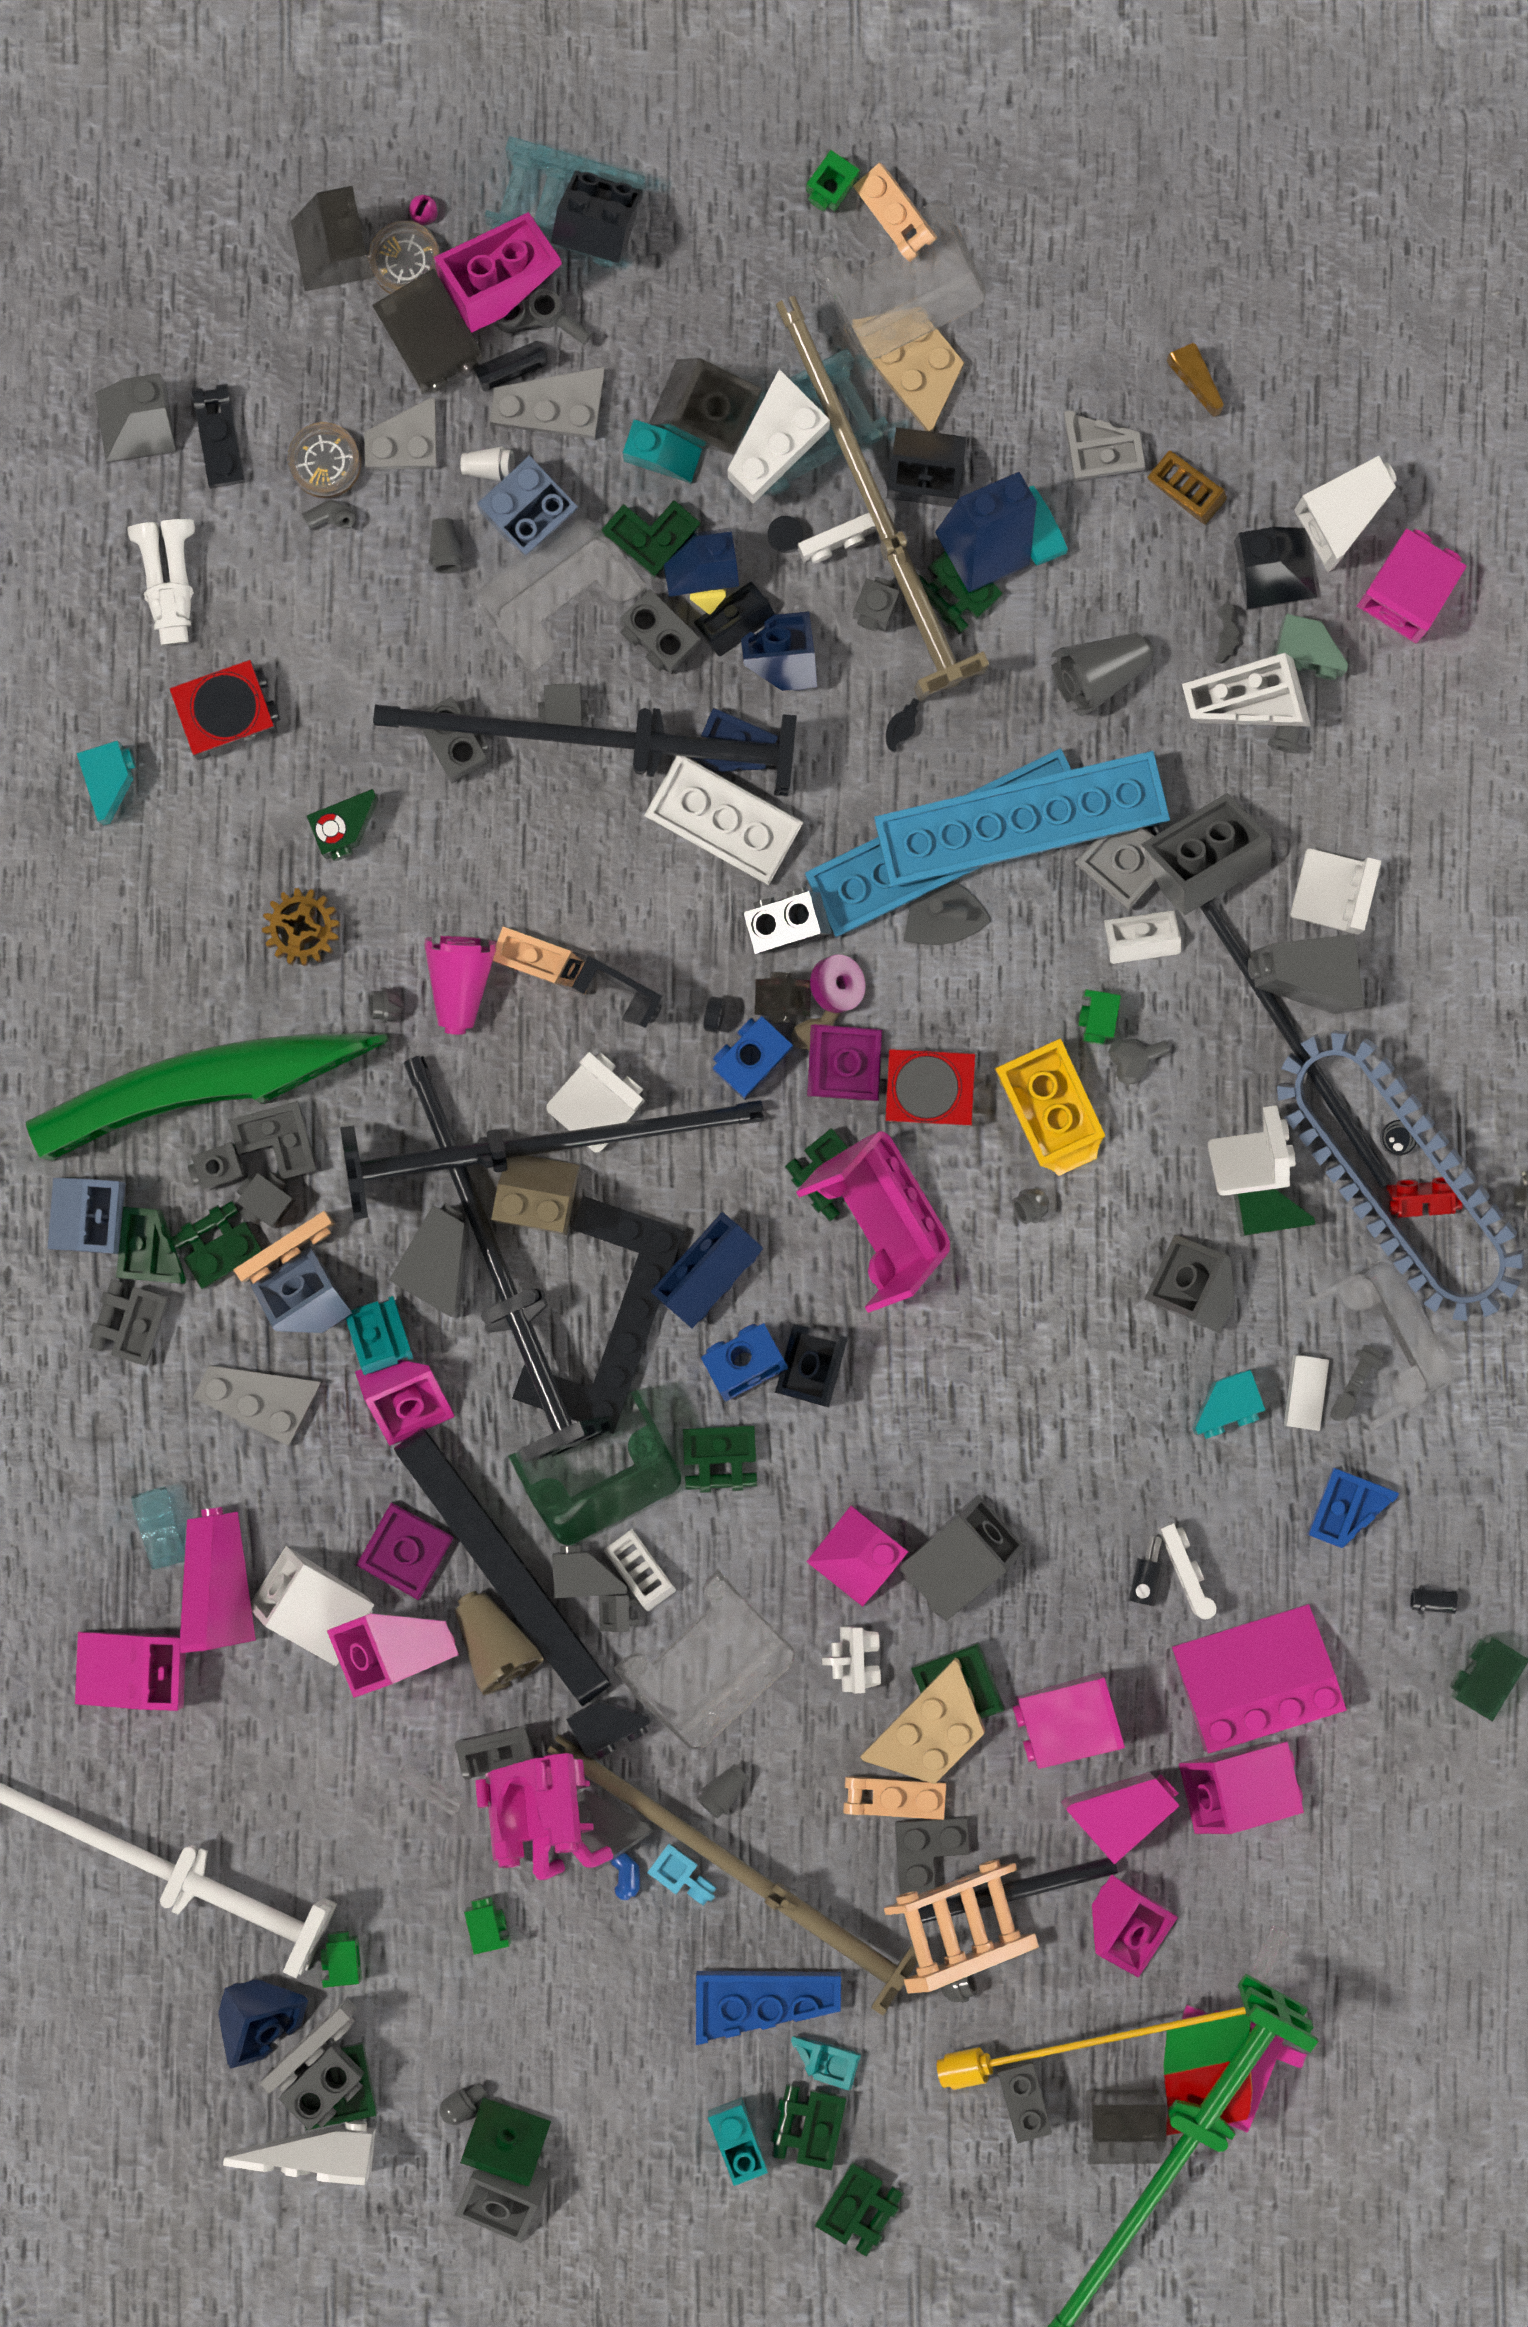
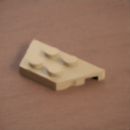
[844,307,964,432]
[860,1657,986,1784]

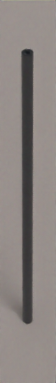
[1148,823,1393,1188]

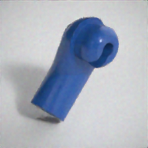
[610,1852,640,1900]

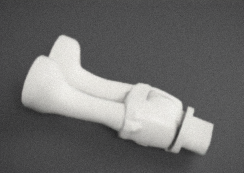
[127,519,195,646]

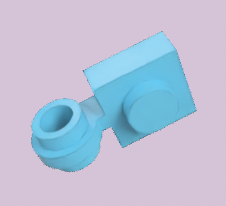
[647,1843,717,1906]

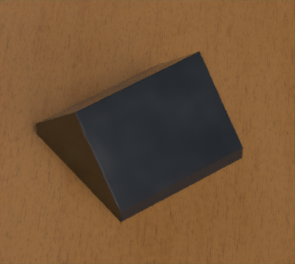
[775,1323,848,1407]

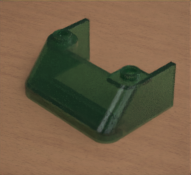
[508,1389,682,1545]

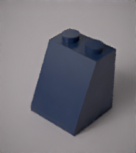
[935,471,1037,593]

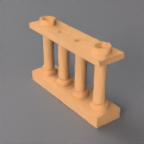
[884,1859,1039,1993]

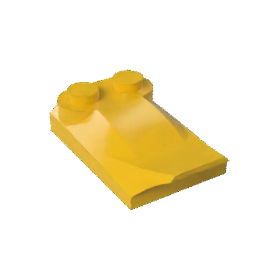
[994,1038,1105,1176]

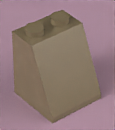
[491,1155,580,1235]

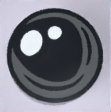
[703,996,726,1034]
[1380,1119,1417,1156]

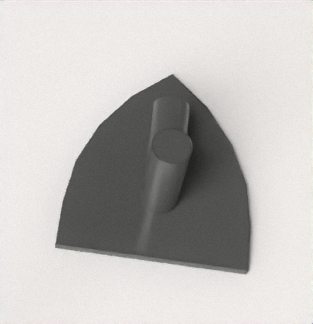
[904,881,991,945]

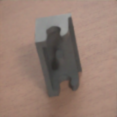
[454,1724,534,1780]

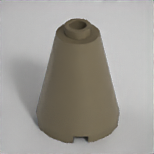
[455,1591,544,1696]

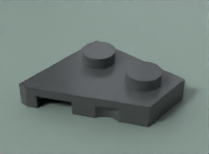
[577,1789,654,1871]

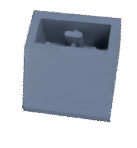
[477,455,578,556]
[47,1178,126,1254]

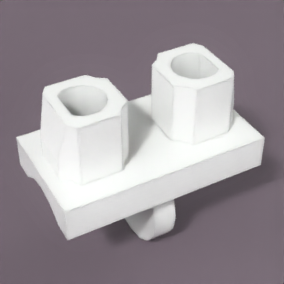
[821,1626,881,1694]

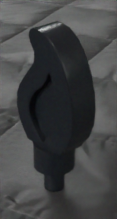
[886,698,919,753]

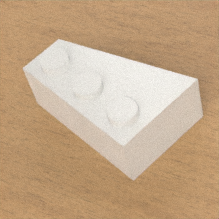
[728,369,830,503]
[1182,653,1311,727]

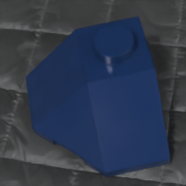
[664,528,739,597]
[741,611,817,691]
[218,1979,308,2069]

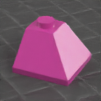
[355,1360,455,1446]
[806,1506,908,1607]
[1092,1874,1178,1978]

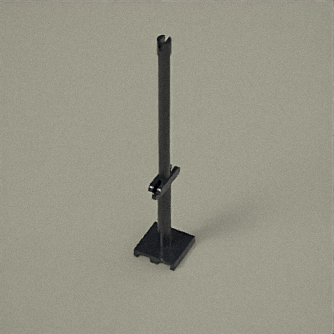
[373,704,797,797]
[403,1055,615,1462]
[340,1100,764,1220]

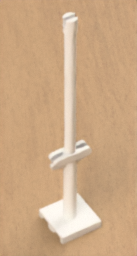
[0,1783,337,1978]

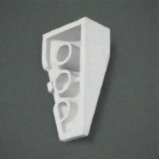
[223,2120,375,2185]

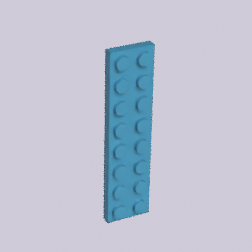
[804,748,1071,938]
[874,751,1170,888]

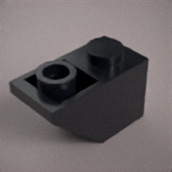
[566,1700,652,1759]

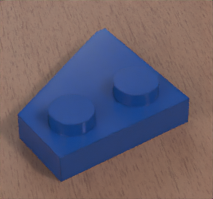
[1307,1468,1399,1548]

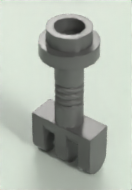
[1330,1345,1383,1421]

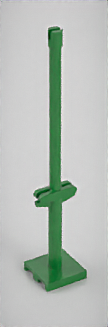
[1048,1973,1318,2327]

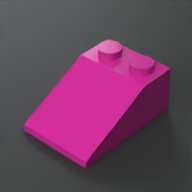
[434,212,562,333]

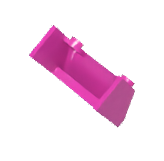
[796,1131,950,1313]

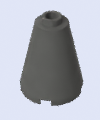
[1051,633,1154,716]

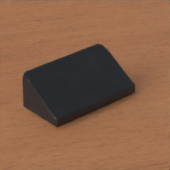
[474,341,548,392]
[694,581,775,657]

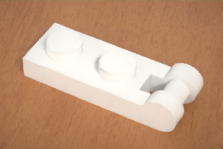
[798,507,895,564]
[1158,1522,1217,1619]

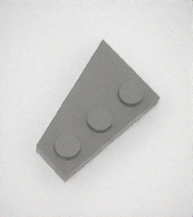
[490,367,605,440]
[193,1365,322,1446]

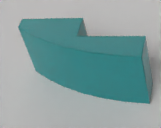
[1029,485,1068,566]

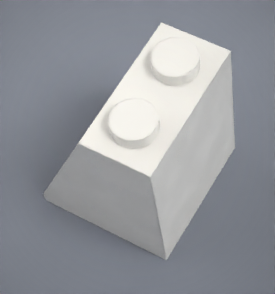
[1294,456,1397,572]
[251,1546,374,1666]

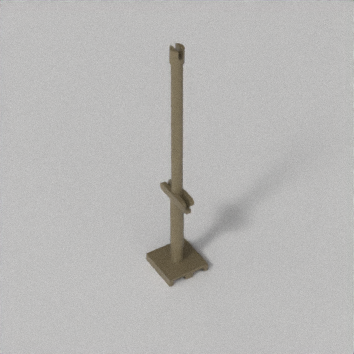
[776,296,989,702]
[547,1734,918,2016]

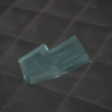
[131,1486,185,1570]

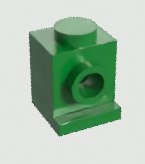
[806,150,860,212]
[1078,989,1121,1045]
[464,1896,511,1955]
[321,1931,362,1988]

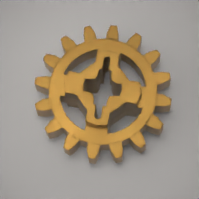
[262,888,341,966]

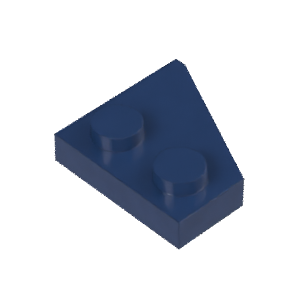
[691,708,779,772]

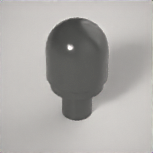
[439,2083,488,2125]

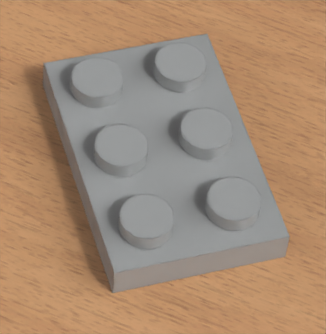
[259,1997,357,2094]

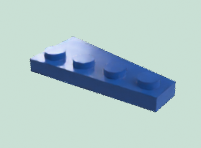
[696,1971,841,2045]

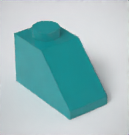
[622,419,702,484]
[76,740,136,826]

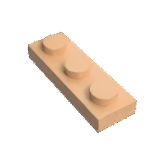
[233,1211,335,1284]

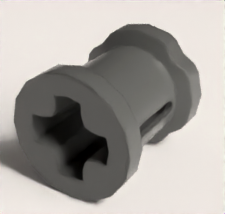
[1267,726,1303,754]

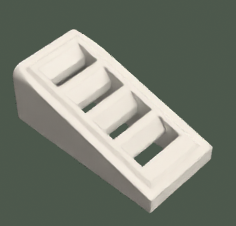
[603,1529,676,1611]

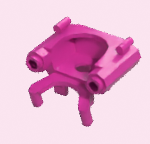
[475,1753,613,1880]

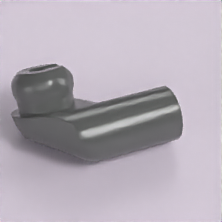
[302,500,356,530]

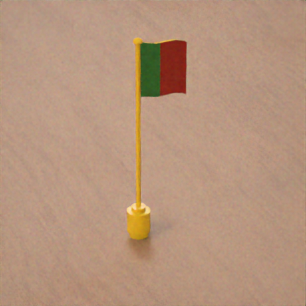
[937,2007,1253,2137]

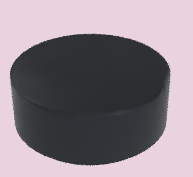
[768,516,803,553]

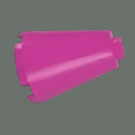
[424,936,497,1035]

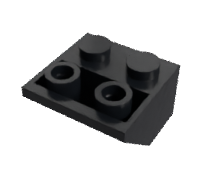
[551,170,643,263]
[886,427,966,507]

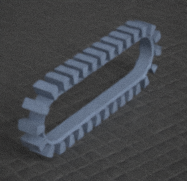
[1277,1030,1525,1321]

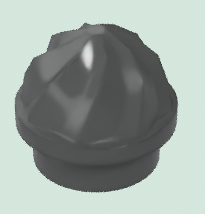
[370,987,404,1023]
[1012,1189,1049,1224]
[941,1974,977,2003]

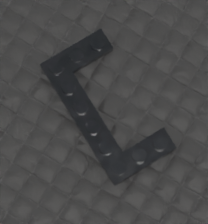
[512,1196,685,1434]

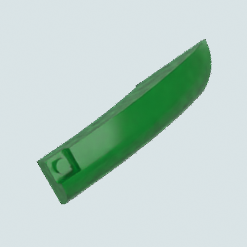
[25,1033,390,1161]

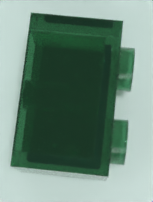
[1450,1635,1528,1722]

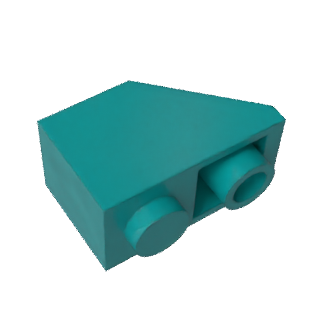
[1192,1369,1265,1439]
[708,2097,768,2186]

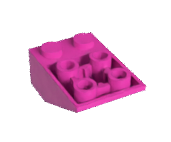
[75,1632,186,1711]

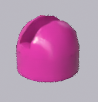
[409,195,438,226]

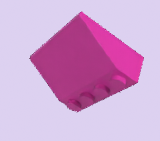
[1172,1604,1347,1754]

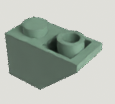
[1274,614,1348,680]

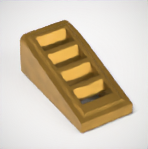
[1166,342,1224,417]
[1147,450,1227,525]

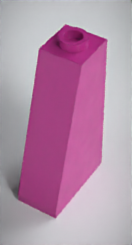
[180,1507,256,1653]

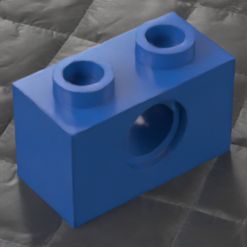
[713,1016,793,1099]
[701,1323,788,1402]

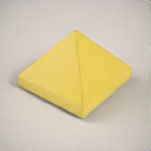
[690,588,726,615]

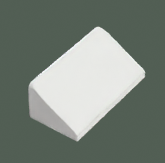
[1104,910,1181,964]
[1284,1355,1329,1431]

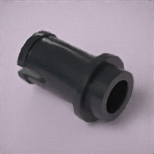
[1410,1585,1458,1614]

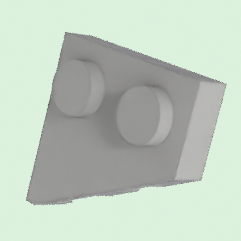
[364,398,437,470]
[1063,410,1145,481]

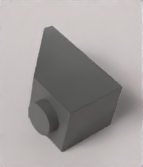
[552,1545,628,1598]

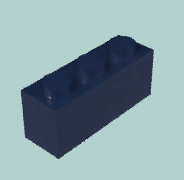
[651,1212,764,1329]

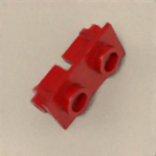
[1386,1177,1462,1218]

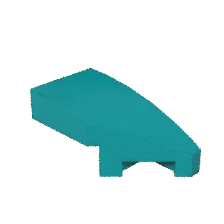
[791,2035,861,2091]

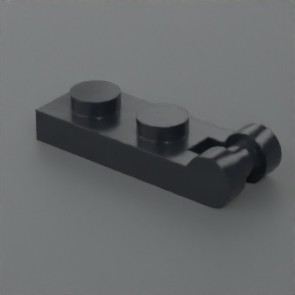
[192,384,245,489]

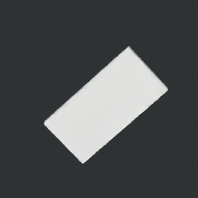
[644,756,804,885]

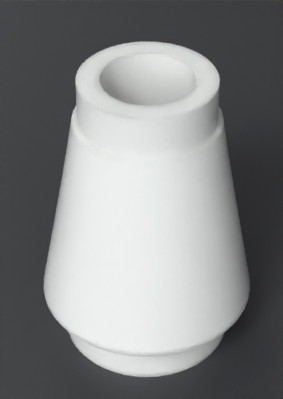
[460,446,515,482]

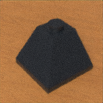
[1234,527,1317,610]

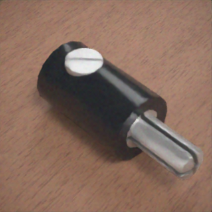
[1129,1536,1164,1606]

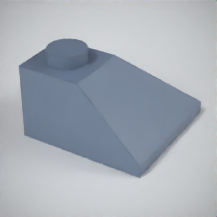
[250,1246,352,1333]

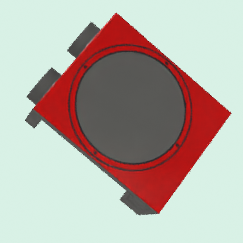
[878,1049,975,1128]

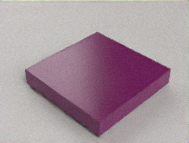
[807,1024,882,1102]
[356,1502,454,1600]

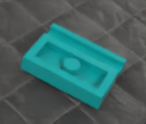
[346,1296,413,1375]

